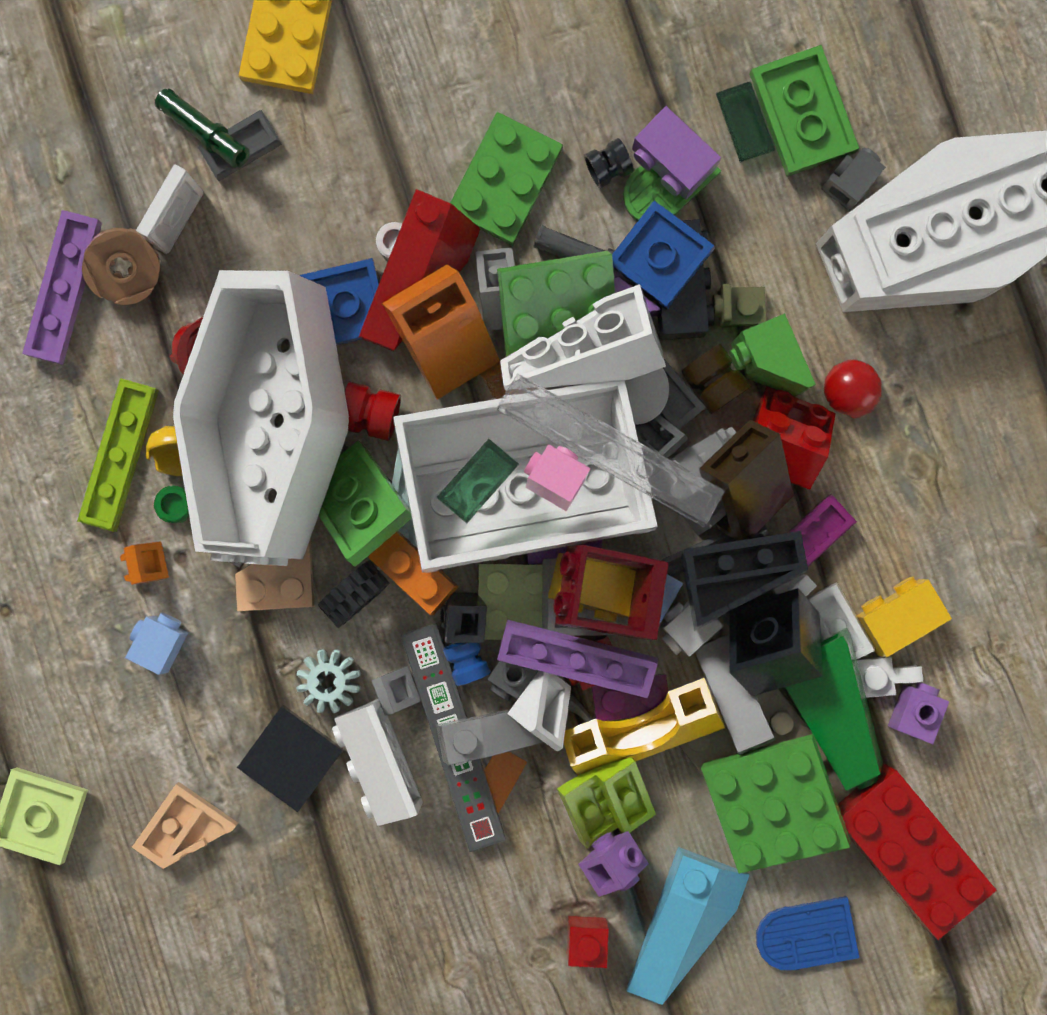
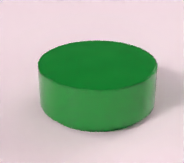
[154,486,189,523]

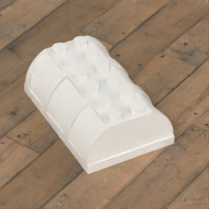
[393,380,658,573]

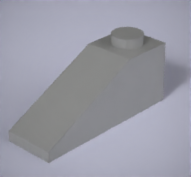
[436,709,543,765]

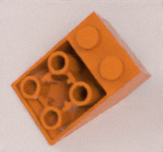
[382,265,500,400]

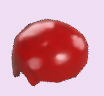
[824,359,882,419]

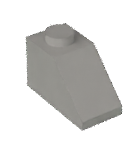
[475,247,515,330]

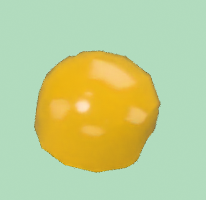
[146,426,183,476]

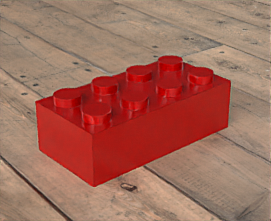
[838,764,997,940]

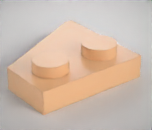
[235,538,315,611]
[132,782,238,869]

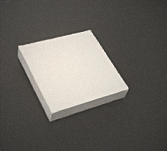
[136,164,203,254]

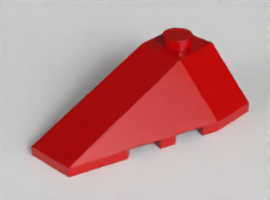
[358,189,480,352]

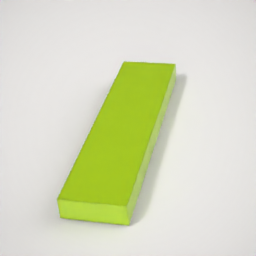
[77,378,159,532]

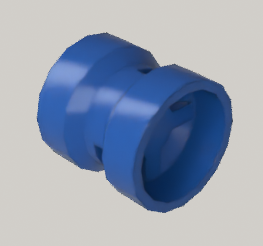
[443,643,491,686]

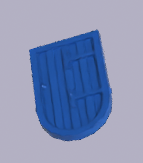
[756,896,859,970]

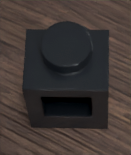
[440,592,487,643]

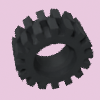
[318,560,390,628]

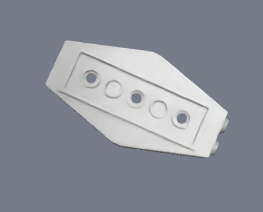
[816,131,1047,312]
[173,270,349,566]

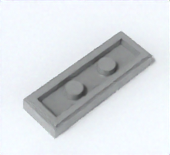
[695,634,775,755]

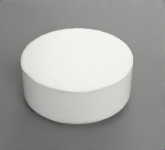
[376,222,402,260]

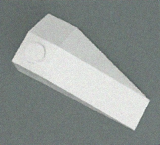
[500,284,666,392]

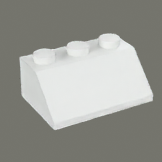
[332,699,423,826]

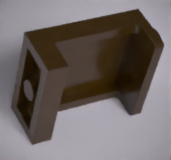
[699,420,794,541]

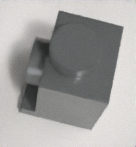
[821,147,886,211]

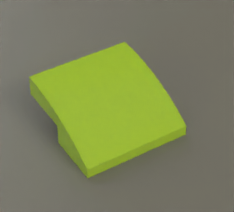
[557,758,656,849]

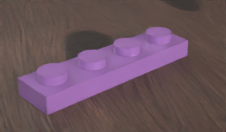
[22,210,102,365]
[497,619,658,698]

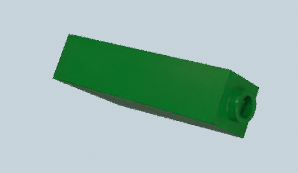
[785,628,883,791]

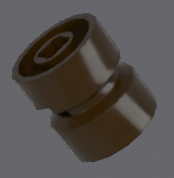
[681,343,751,414]

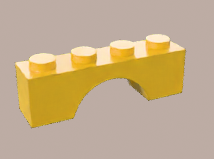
[564,678,725,776]

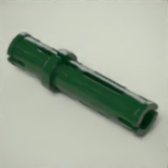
[155,88,250,168]

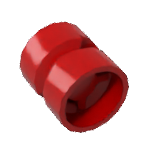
[344,381,401,441]

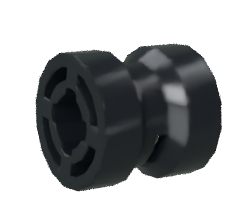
[584,138,634,188]

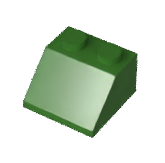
[729,314,816,397]

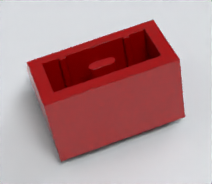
[753,386,836,490]

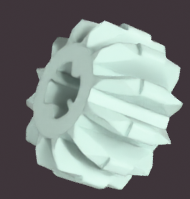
[296,649,361,713]

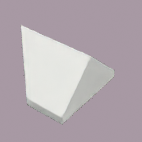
[507,671,571,752]

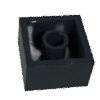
[729,588,823,696]

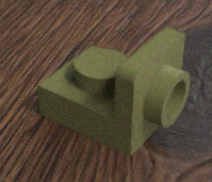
[712,284,766,327]

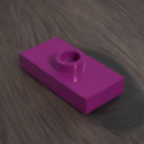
[788,494,857,567]

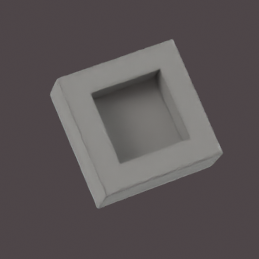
[372,666,421,716]

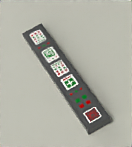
[401,623,506,852]

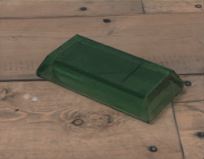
[716,81,775,163]
[436,439,519,523]

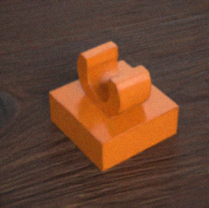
[120,541,169,585]

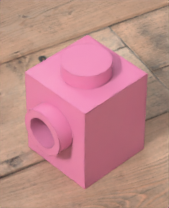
[524,444,591,512]

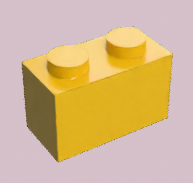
[548,553,636,623]
[856,577,952,658]

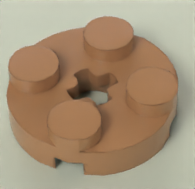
[82,228,160,305]

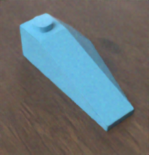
[626,847,750,1005]

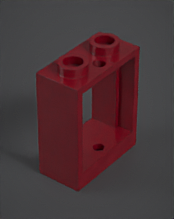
[554,545,669,640]

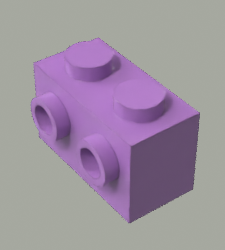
[632,106,721,200]

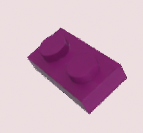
[591,673,669,721]

